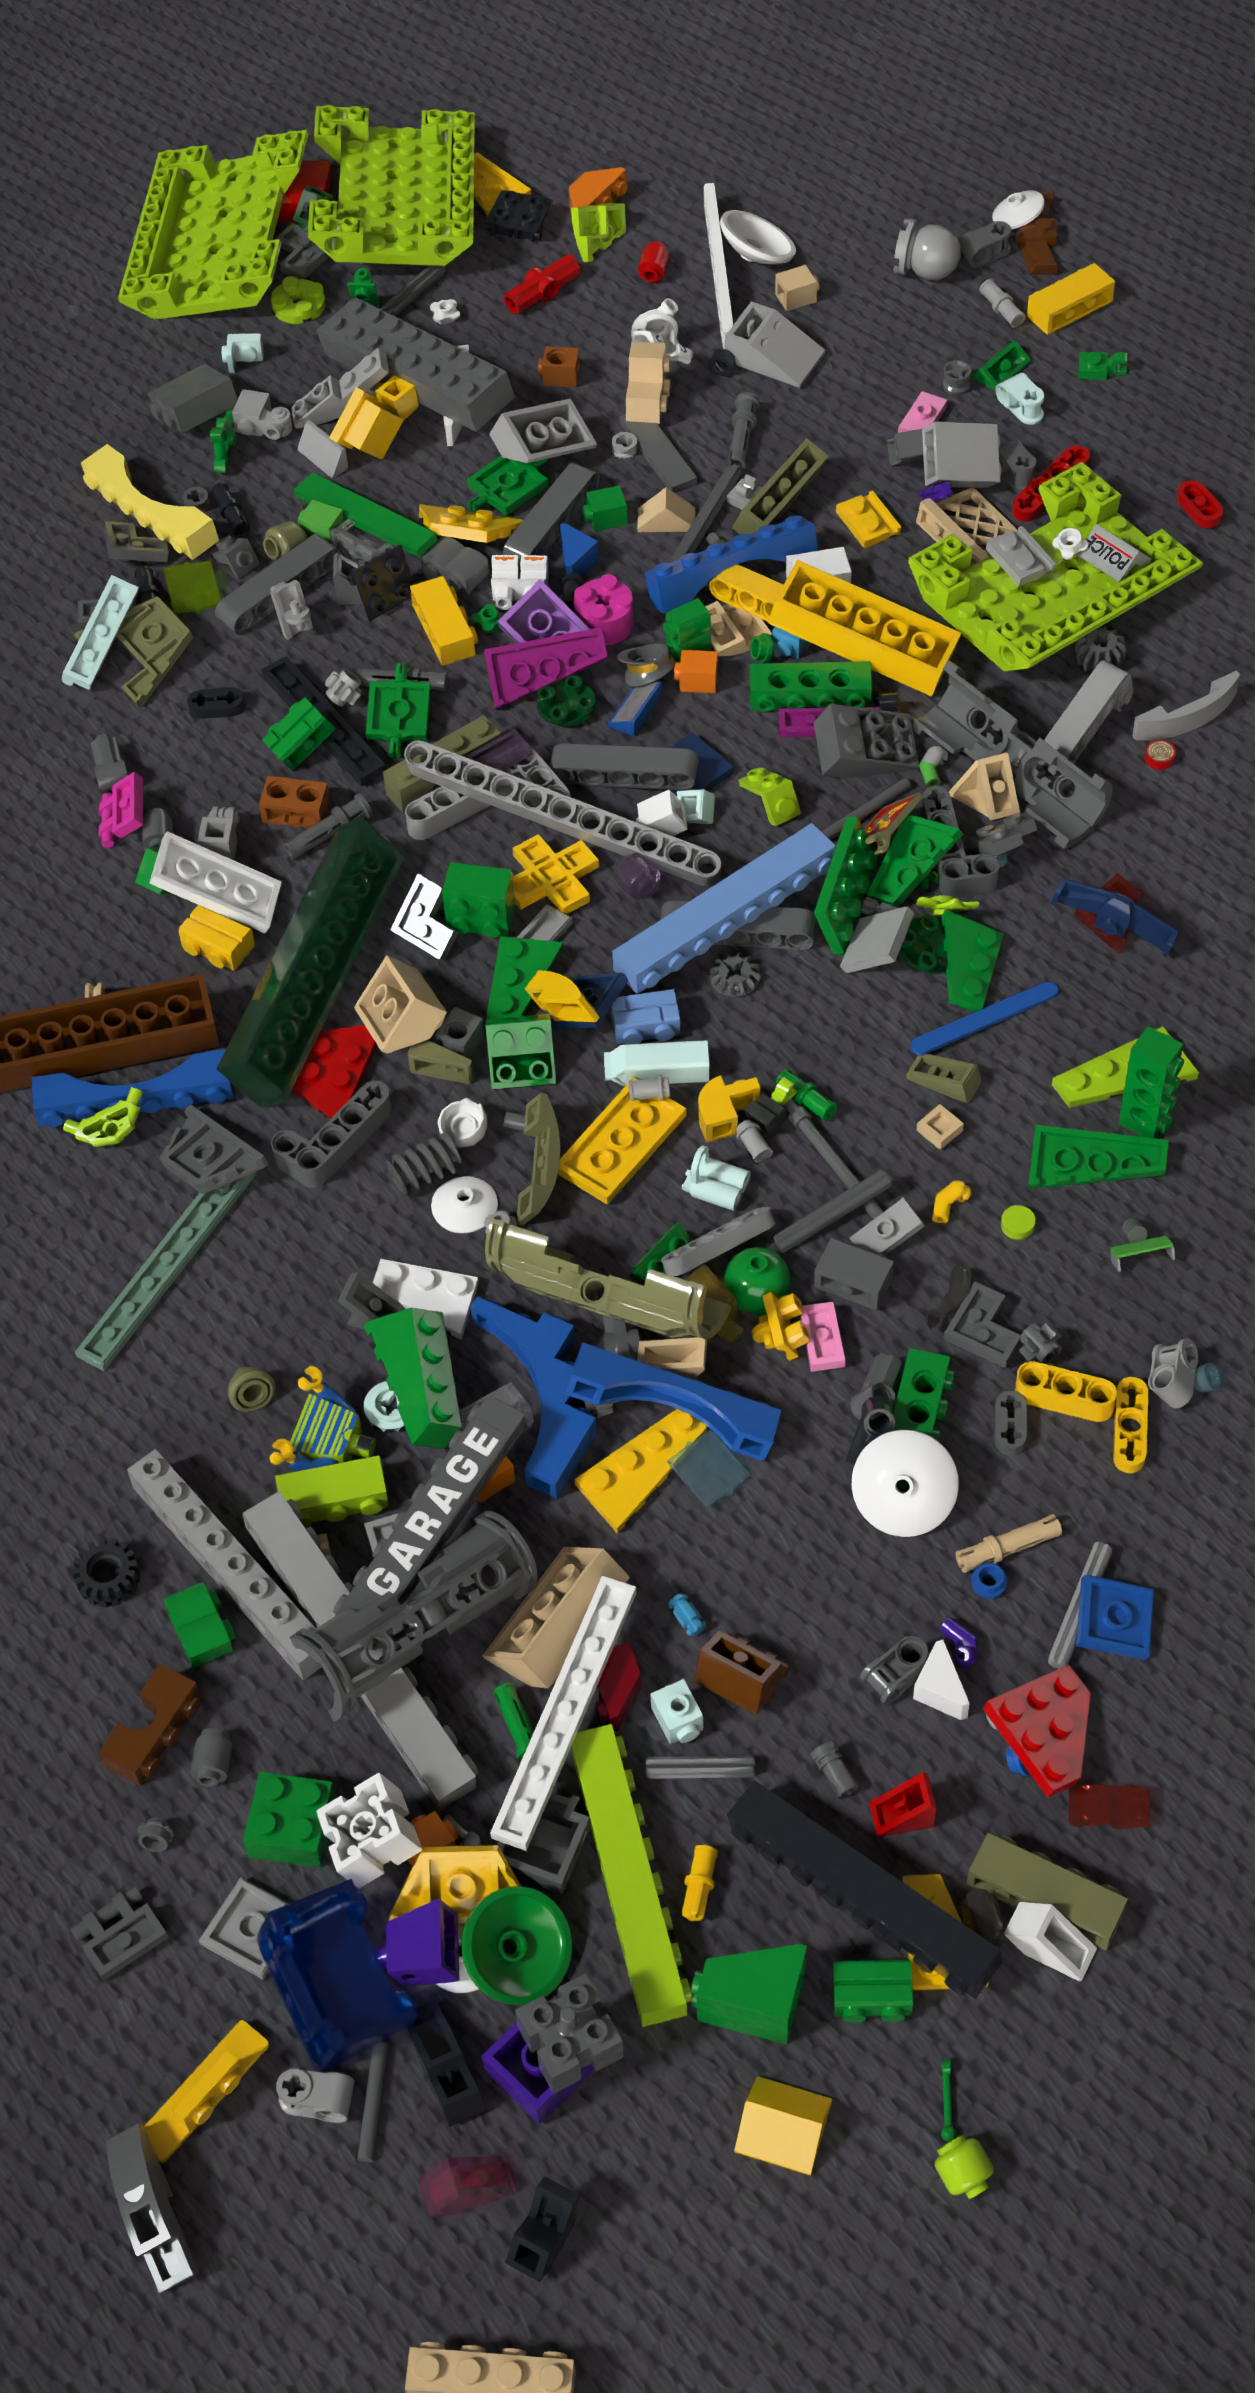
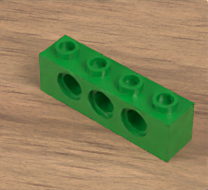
[750,661,872,712]
[1118,1026,1184,1138]
[893,1348,955,1489]

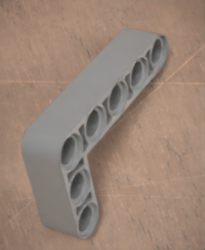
[405,746,571,840]

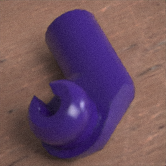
[940,1617,978,1667]

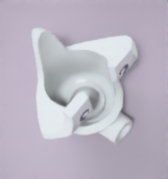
[631,298,693,364]

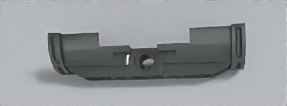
[912,660,1113,849]
[289,1511,538,1722]

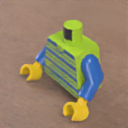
[270,1366,376,1471]

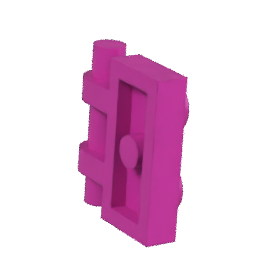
[99,772,143,848]

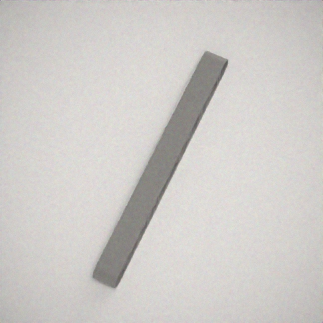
[404,740,721,886]

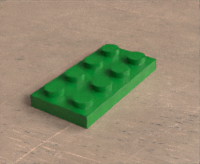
[814,817,877,954]

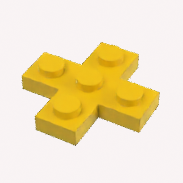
[513,834,599,915]

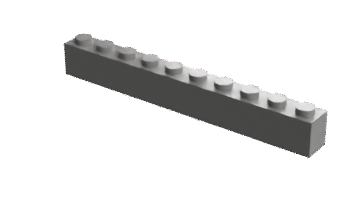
[243,1491,478,1812]

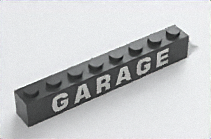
[333,1394,525,1650]

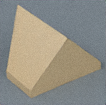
[949,752,1020,820]

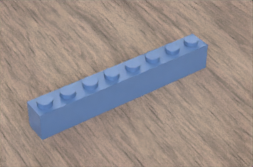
[612,823,836,994]

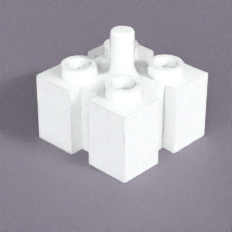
[316,1773,422,1889]

